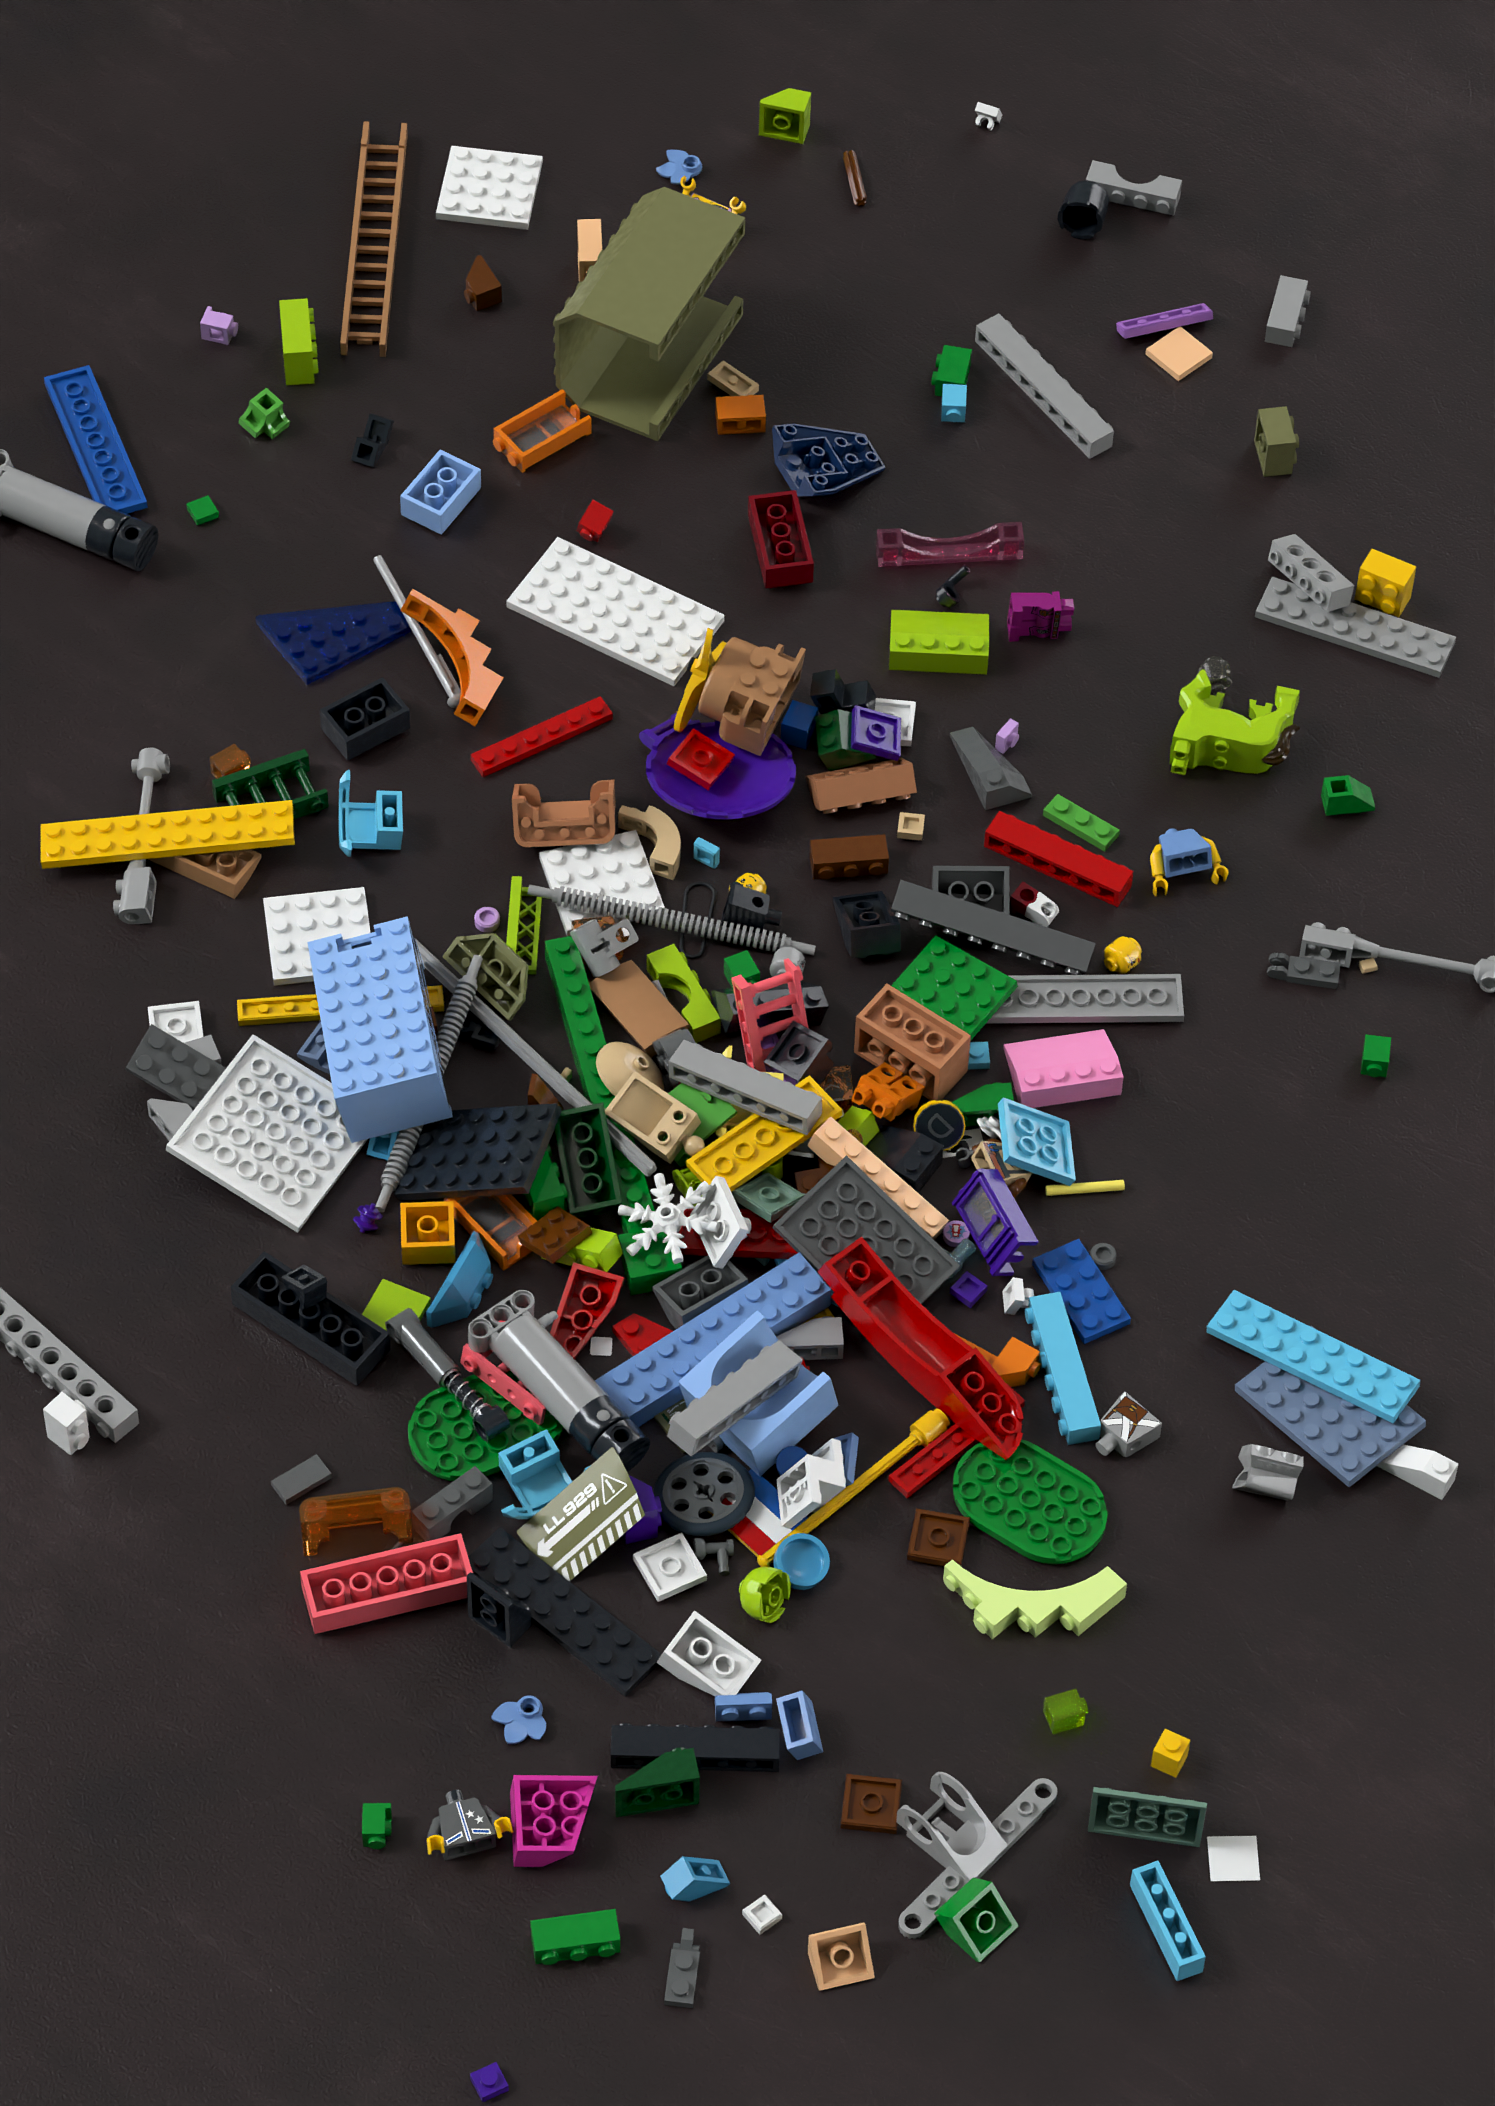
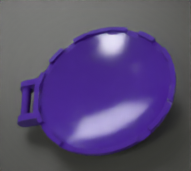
[639,712,796,819]

